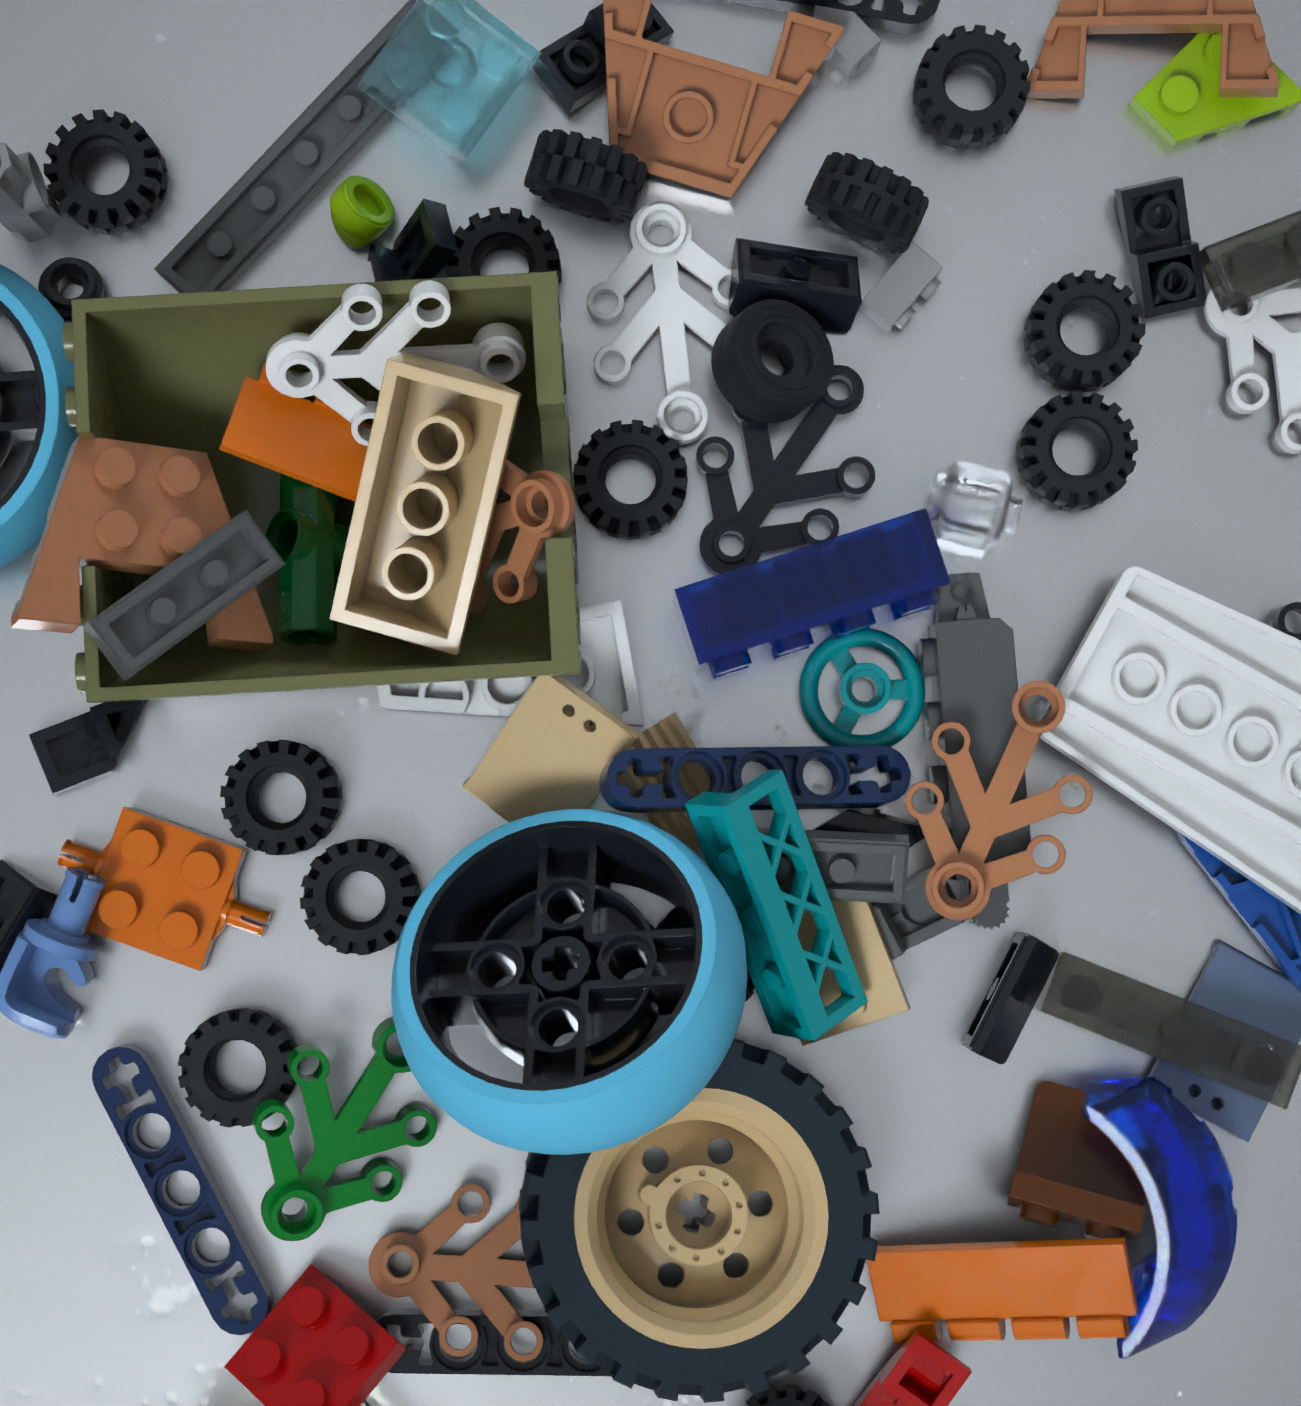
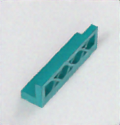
[685,769,868,1041]

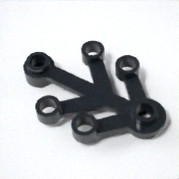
[696,365,875,577]

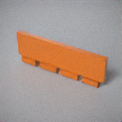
[219,360,372,502]
[866,1237,1138,1343]

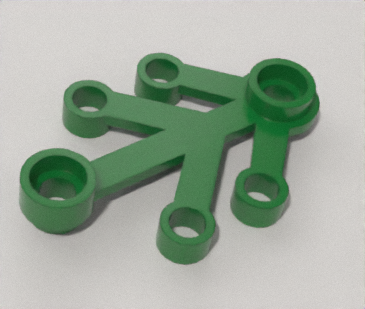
[252,1017,437,1241]

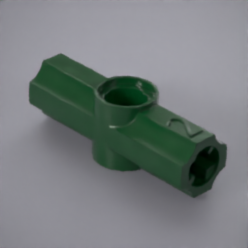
[266,473,349,645]

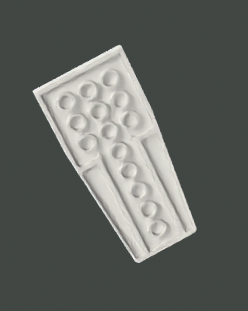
[1038,566,1301,914]

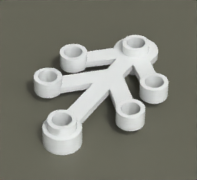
[587,201,732,445]
[1204,275,1301,454]
[266,280,526,446]

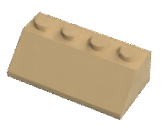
[329,352,521,655]

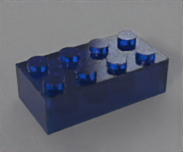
[673,508,951,680]

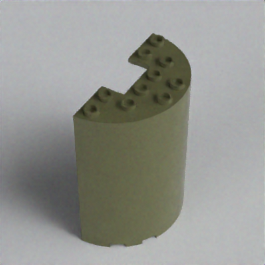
[62,271,581,703]

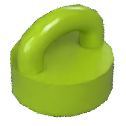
[330,175,394,248]

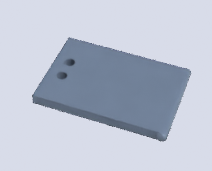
[1144,939,1301,1142]

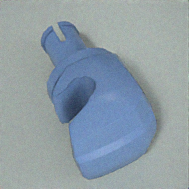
[0,867,107,1039]

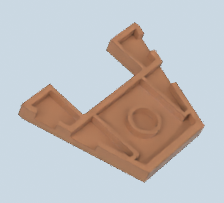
[603,0,843,198]
[1027,0,1279,99]
[11,435,273,652]

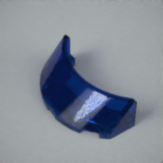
[1082,1077,1238,1359]

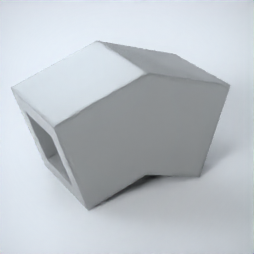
[813,5,881,79]

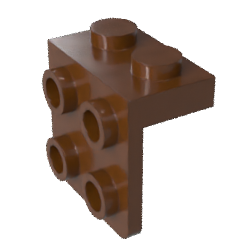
[1007,1081,1163,1241]

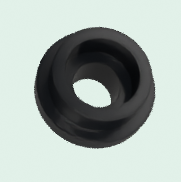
[38,257,104,320]

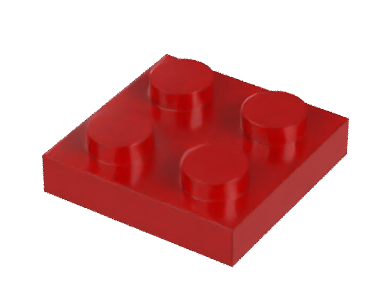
[224,1264,407,1406]

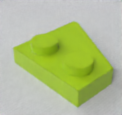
[1128,33,1301,148]

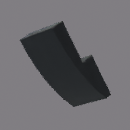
[530,3,674,114]
[1114,176,1206,318]

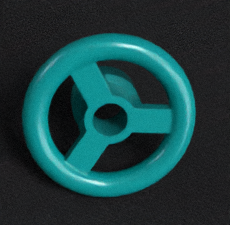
[799,628,925,747]

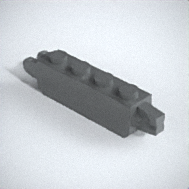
[918,572,1031,930]

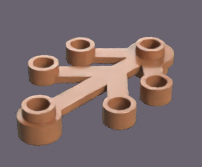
[469,459,575,615]
[905,681,1093,920]
[368,1184,544,1362]

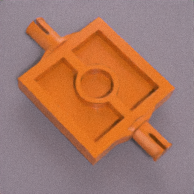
[57,807,272,971]

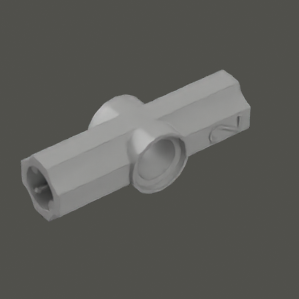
[0,142,61,242]

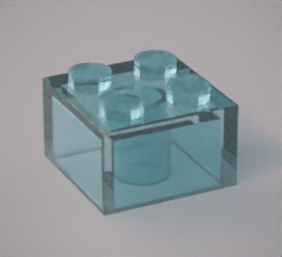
[356,0,542,163]

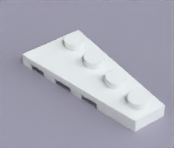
[377,600,644,726]

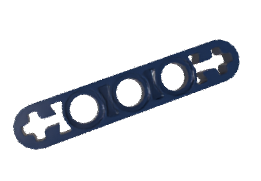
[599,745,911,813]
[92,1044,273,1335]

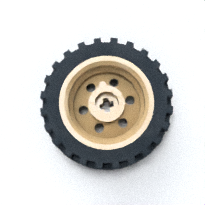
[519,1039,880,1403]

